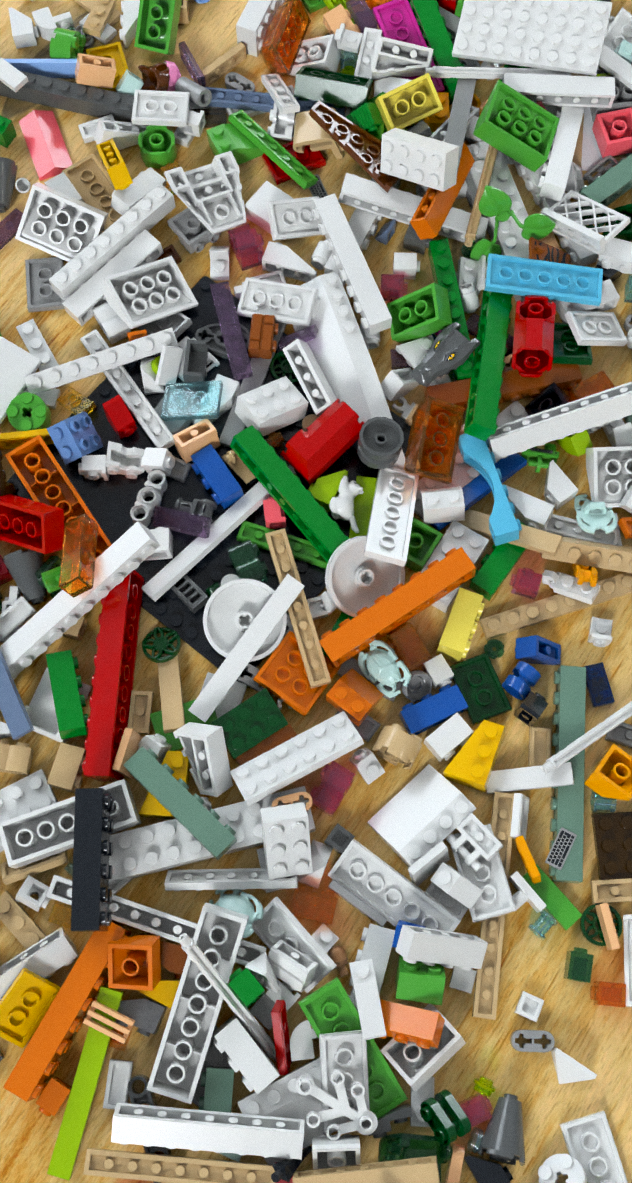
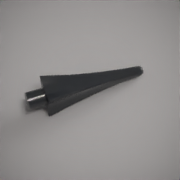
[271,1146,312,1183]

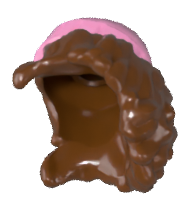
[138,61,181,91]

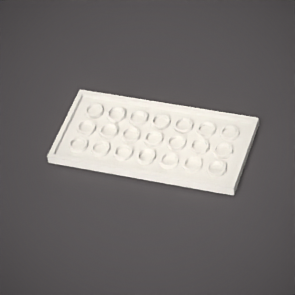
[452,0,613,76]

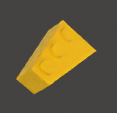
[443,720,505,792]
[139,751,191,819]

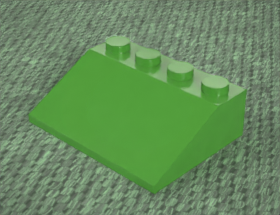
[473,80,560,172]

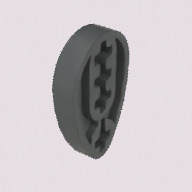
[195,322,250,360]

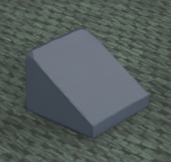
[375,219,396,245]

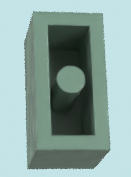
[199,1066,234,1113]

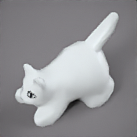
[329,476,364,533]

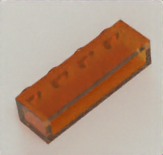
[59,514,98,598]

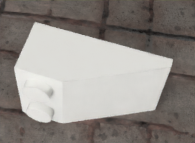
[279,34,342,76]

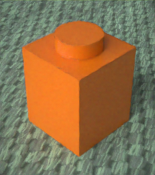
[36,1076,72,1117]

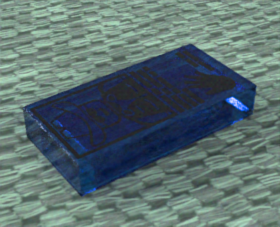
[584,662,615,708]

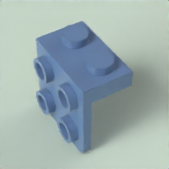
[47,412,103,465]

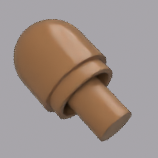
[328,945,349,978]

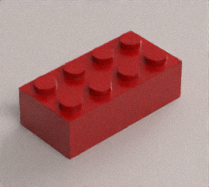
[0,494,65,554]

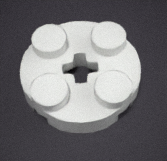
[538,1153,587,1183]

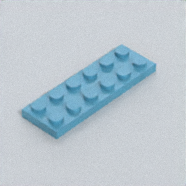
[484,253,603,306]

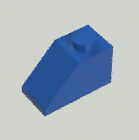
[515,635,561,665]

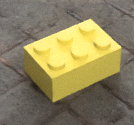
[375,73,443,131]
[435,588,485,663]

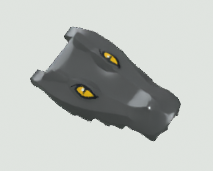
[412,322,481,387]

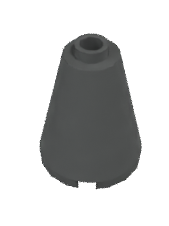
[0,157,18,213]
[3,549,47,605]
[478,1093,525,1166]

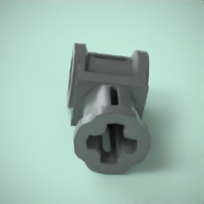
[174,498,217,525]

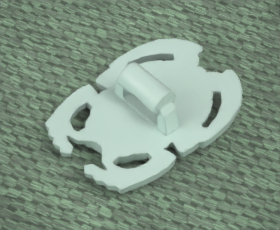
[574,494,617,534]
[358,640,412,698]
[209,889,264,938]

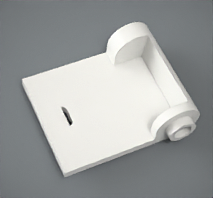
[25,667,92,743]

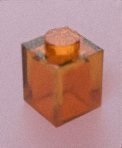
[590,981,626,1008]

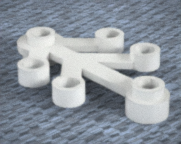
[296,1069,378,1141]

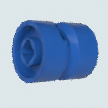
[502,661,541,701]

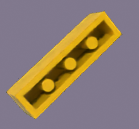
[96,138,133,190]

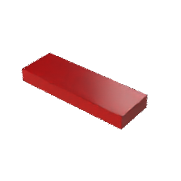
[271,1000,292,1075]

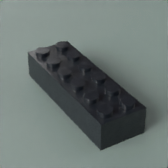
[71,788,114,932]

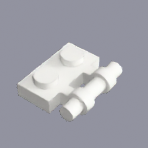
[446,813,503,872]

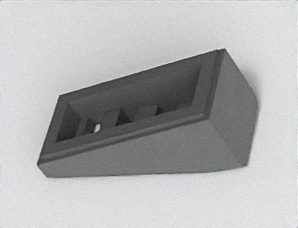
[170,574,209,614]

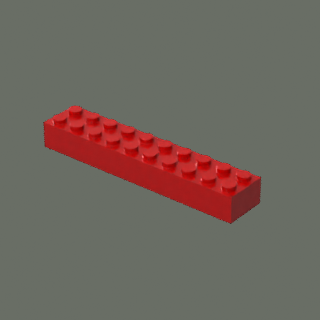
[82,570,144,782]

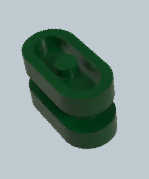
[420,1089,471,1146]

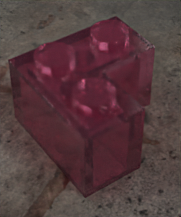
[228,223,264,271]
[310,761,355,817]

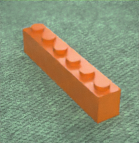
[410,143,475,240]

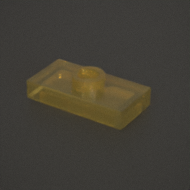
[57,387,96,415]

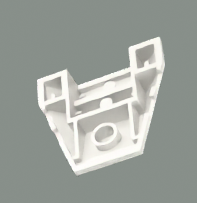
[164,151,247,235]

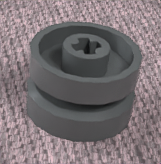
[357,417,404,469]

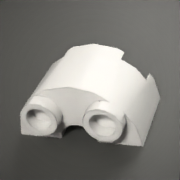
[267,102,295,141]
[105,441,145,479]

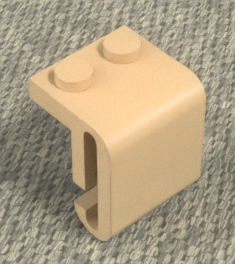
[293,107,344,160]

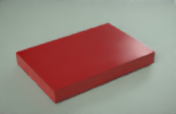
[262,141,326,185]

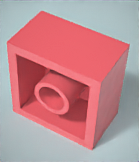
[592,107,632,158]

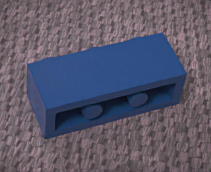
[191,444,244,509]
[399,684,468,735]

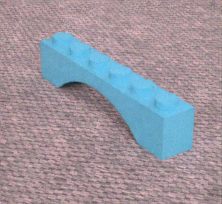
[457,433,522,546]

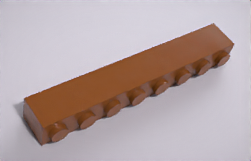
[424,363,583,417]

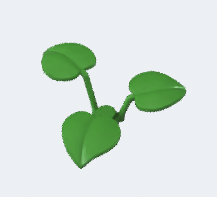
[470,185,556,263]

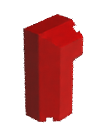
[511,295,556,378]
[281,399,364,485]

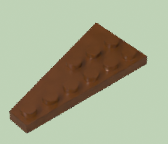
[309,101,400,193]

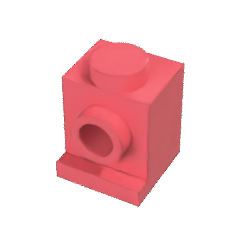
[263,497,286,529]

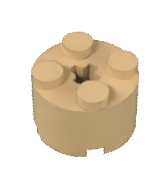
[372,723,423,770]

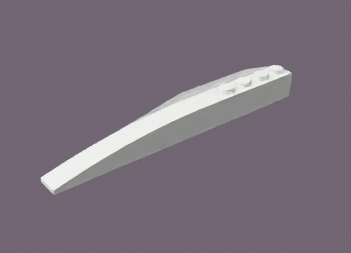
[293,271,409,472]

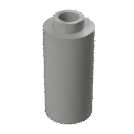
[175,77,212,108]

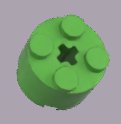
[50,27,86,59]
[138,125,177,169]
[6,392,51,431]

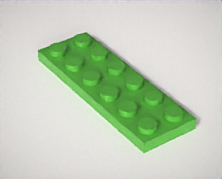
[298,977,408,1119]

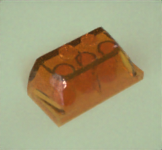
[260,0,311,77]
[404,396,464,484]

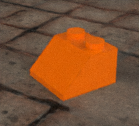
[326,668,384,727]
[108,935,161,991]

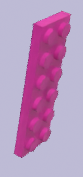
[373,0,445,92]

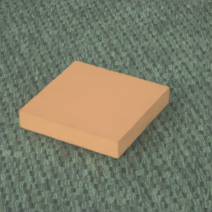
[112,728,143,780]

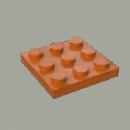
[253,631,341,717]

